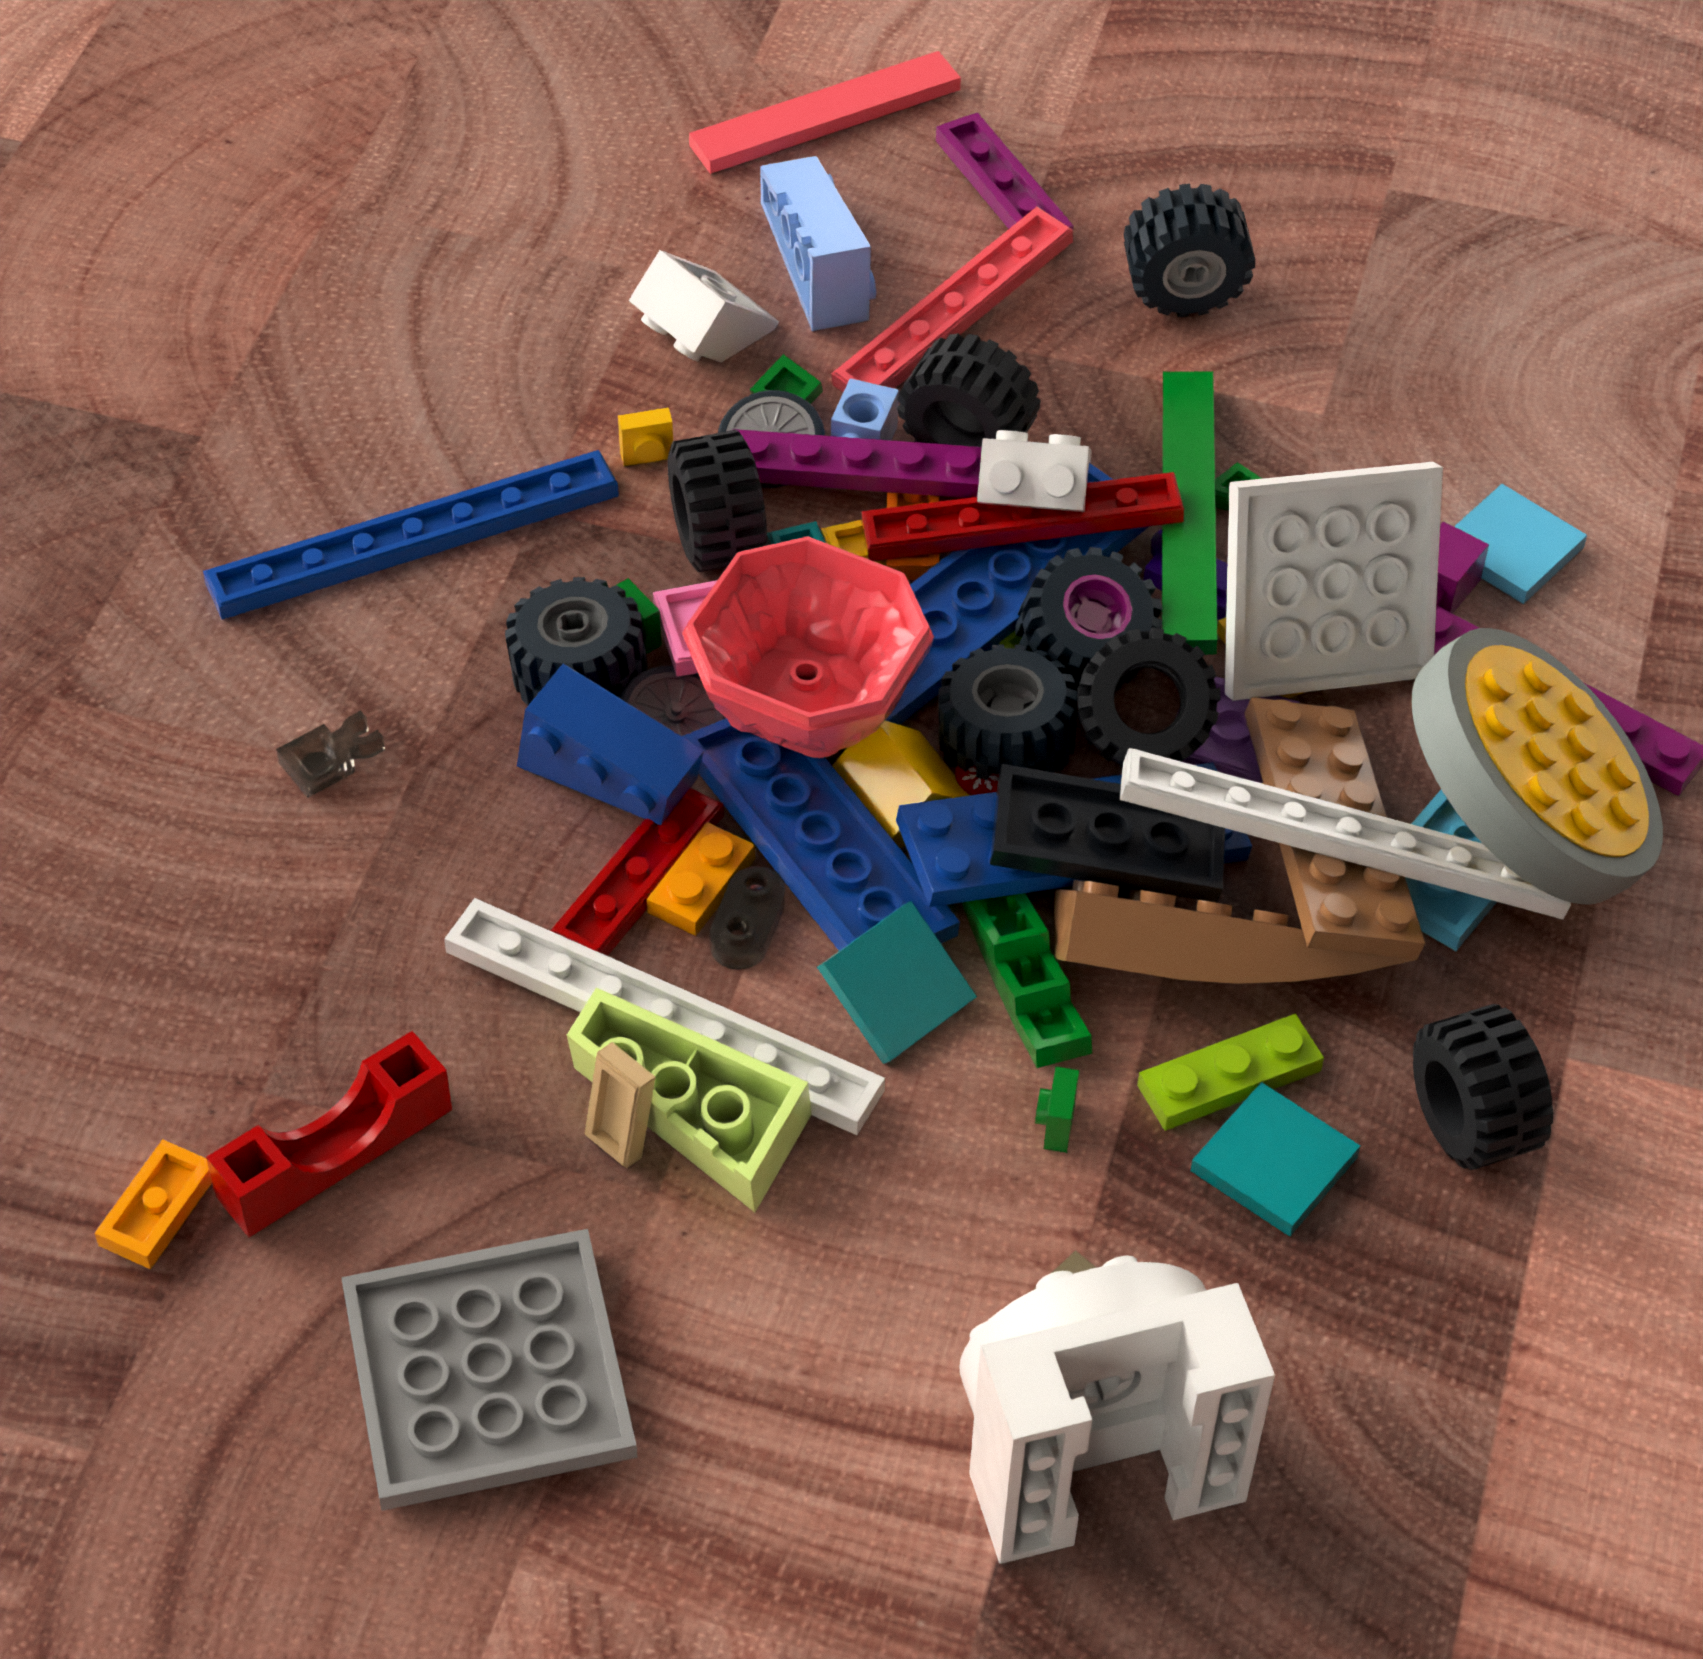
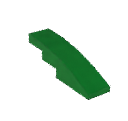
[961,893,1093,1068]

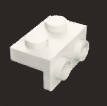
[977,430,1092,512]

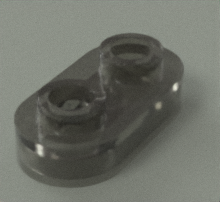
[710,866,785,970]

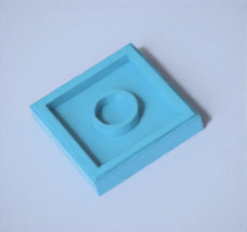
[1454,484,1587,604]

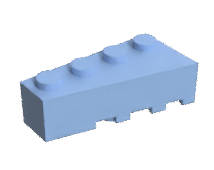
[760,156,876,331]

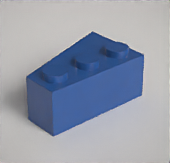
[517,663,704,825]

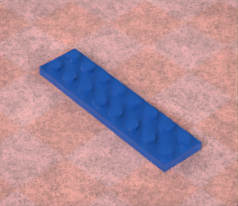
[886,463,1150,725]

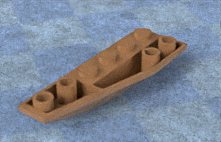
[1054,880,1414,984]

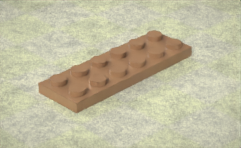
[1244,697,1425,960]

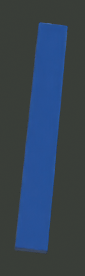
[203,450,619,620]

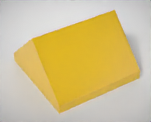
[832,720,970,848]

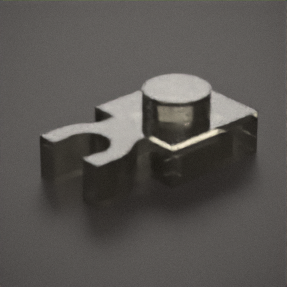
[276,710,385,798]

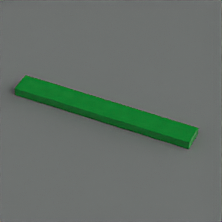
[1162,371,1217,655]

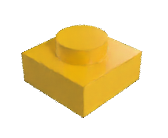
[618,408,673,466]

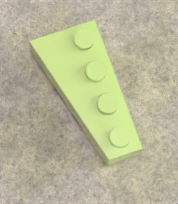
[567,987,812,1212]

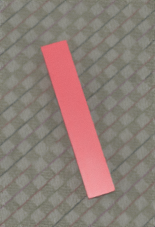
[689,51,961,174]
[831,207,1073,392]

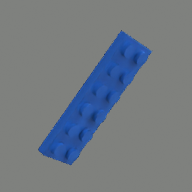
[682,718,960,951]
[896,762,1252,907]

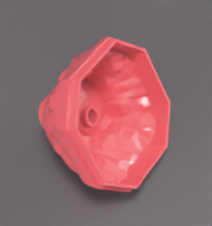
[682,536,934,758]

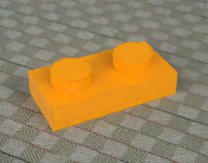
[647,822,755,936]
[94,1139,212,1270]

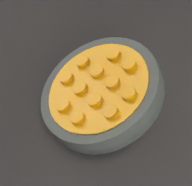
[1412,628,1663,905]

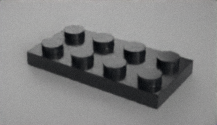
[990,764,1225,903]

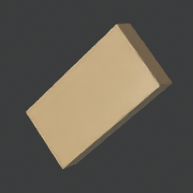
[585,1042,656,1168]

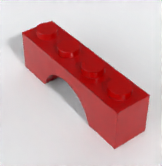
[206,1031,452,1238]

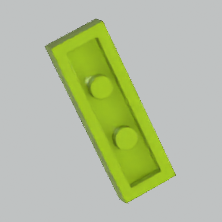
[1137,1013,1324,1131]

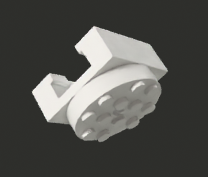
[959,1256,1275,1564]

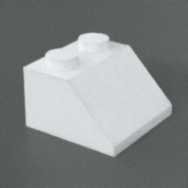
[629,250,779,362]

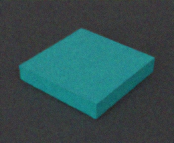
[817,901,977,1064]
[1190,1082,1361,1237]

